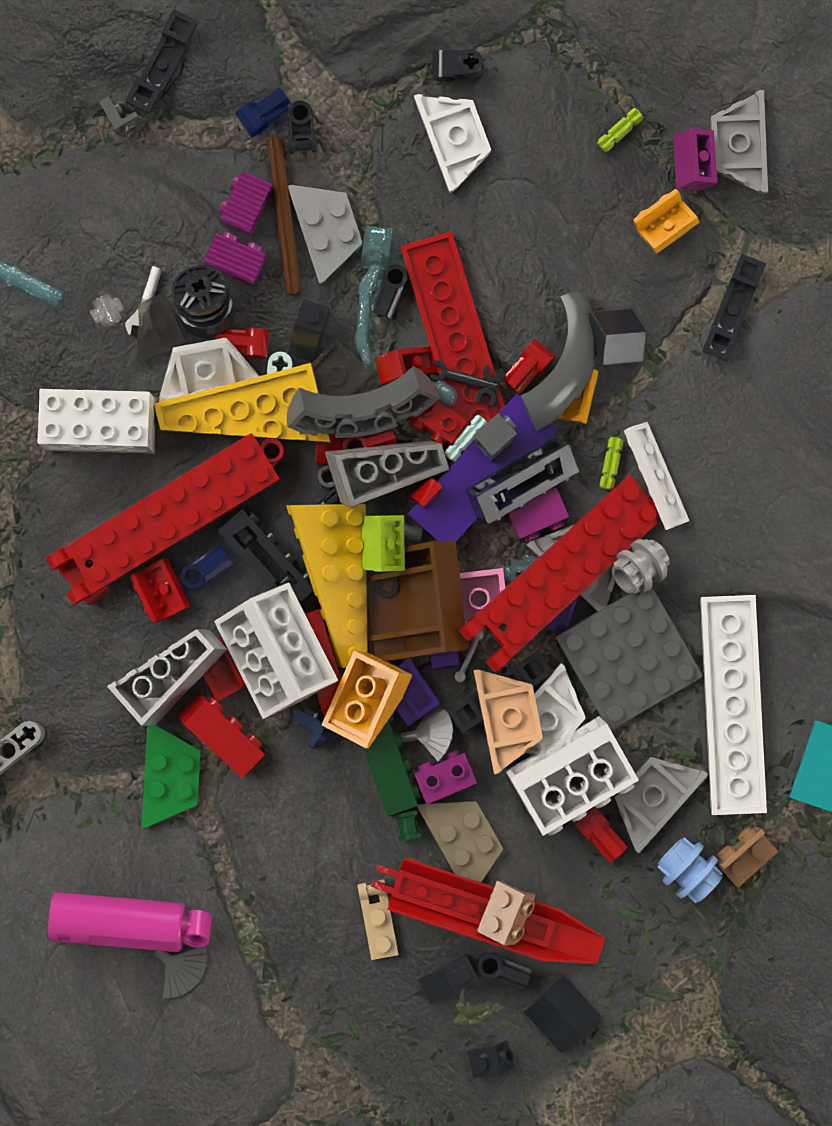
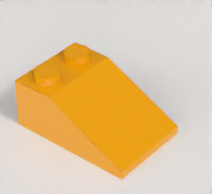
[322,650,412,748]

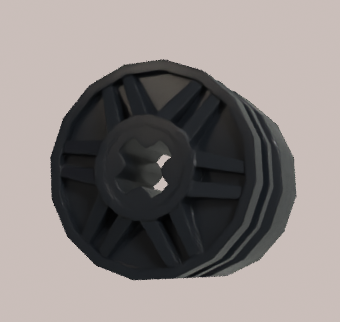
[171,265,236,338]

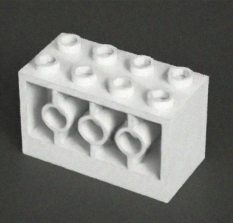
[38,389,156,454]
[214,583,338,719]
[505,717,639,836]

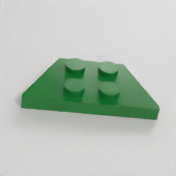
[142,725,201,828]

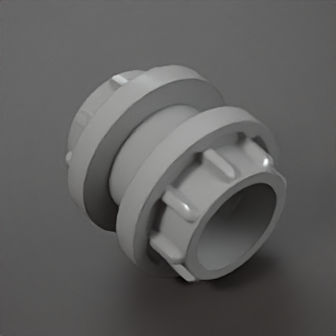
[612,539,670,594]

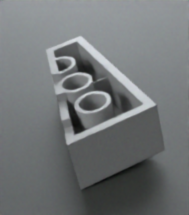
[325,441,449,507]
[107,629,227,726]

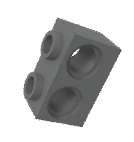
[473,414,517,461]

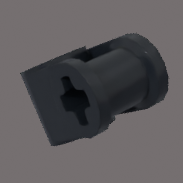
[432,49,484,82]
[288,100,317,154]

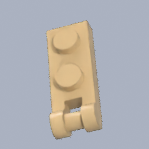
[358,879,399,960]

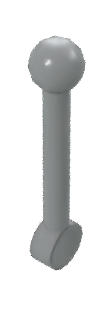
[455,630,484,682]

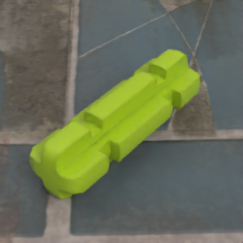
[597,108,643,152]
[599,437,624,490]

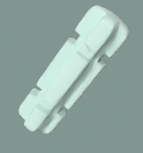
[445,415,487,462]

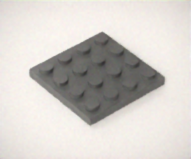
[554,588,703,730]

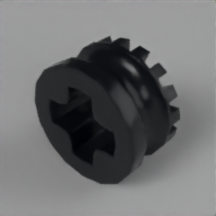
[374,578,398,598]

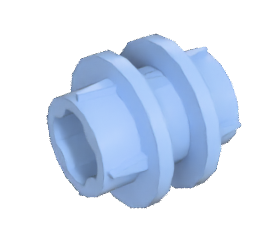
[658,837,723,903]

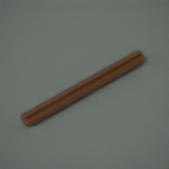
[267,137,301,296]

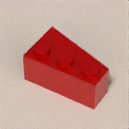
[177,690,265,778]

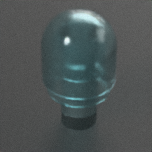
[430,379,458,407]

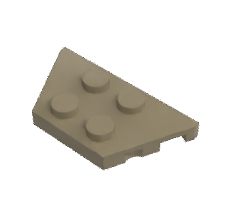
[417,801,503,882]

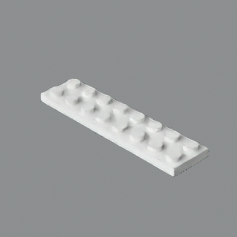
[700,595,767,815]

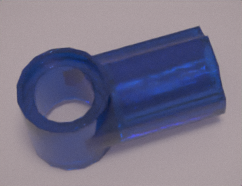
[235,87,291,137]
[181,545,233,590]

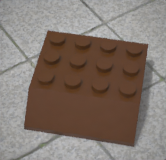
[366,541,468,662]

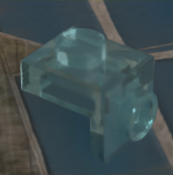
[362,226,392,270]
[504,555,538,584]

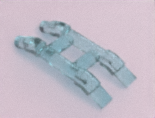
[354,265,381,366]

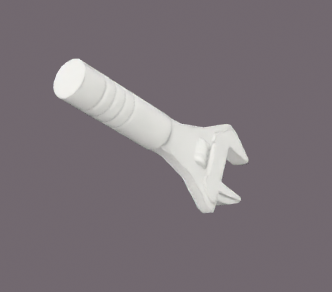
[125,266,162,338]

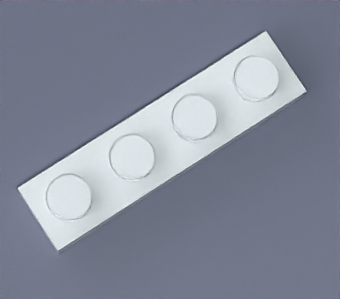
[624,422,689,530]

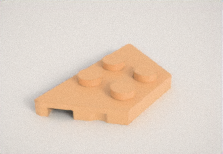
[473,670,543,774]

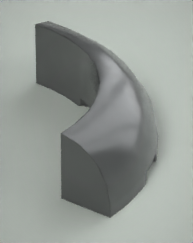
[521,292,597,431]
[287,366,440,438]

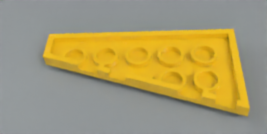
[154,363,331,443]
[286,504,367,668]

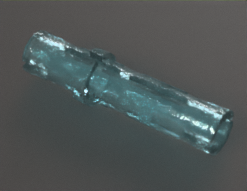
[0,261,64,308]

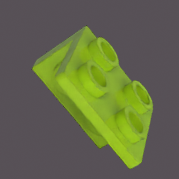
[361,515,405,572]

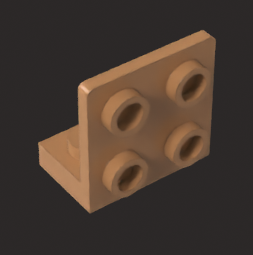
[716,827,778,888]

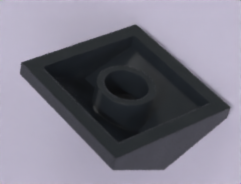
[588,309,646,366]

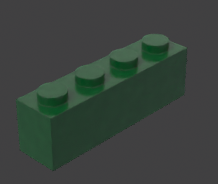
[363,715,421,816]

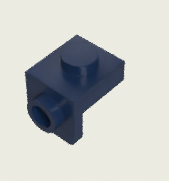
[292,707,328,749]

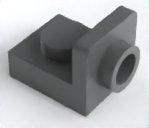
[99,97,141,135]

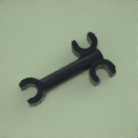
[430,360,503,407]

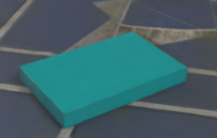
[789,720,832,812]

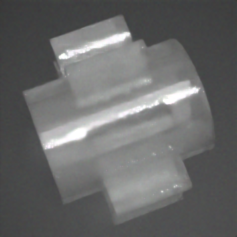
[90,294,125,327]

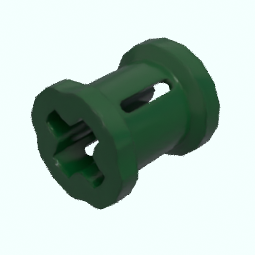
[394,810,423,841]

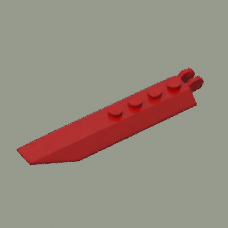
[371,857,605,964]

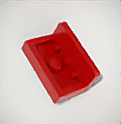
[407,400,466,448]
[130,558,191,623]
[202,637,246,702]

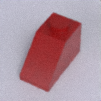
[375,346,438,384]

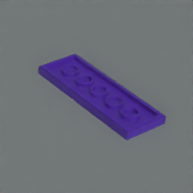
[408,394,557,541]

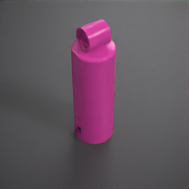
[48,892,212,952]

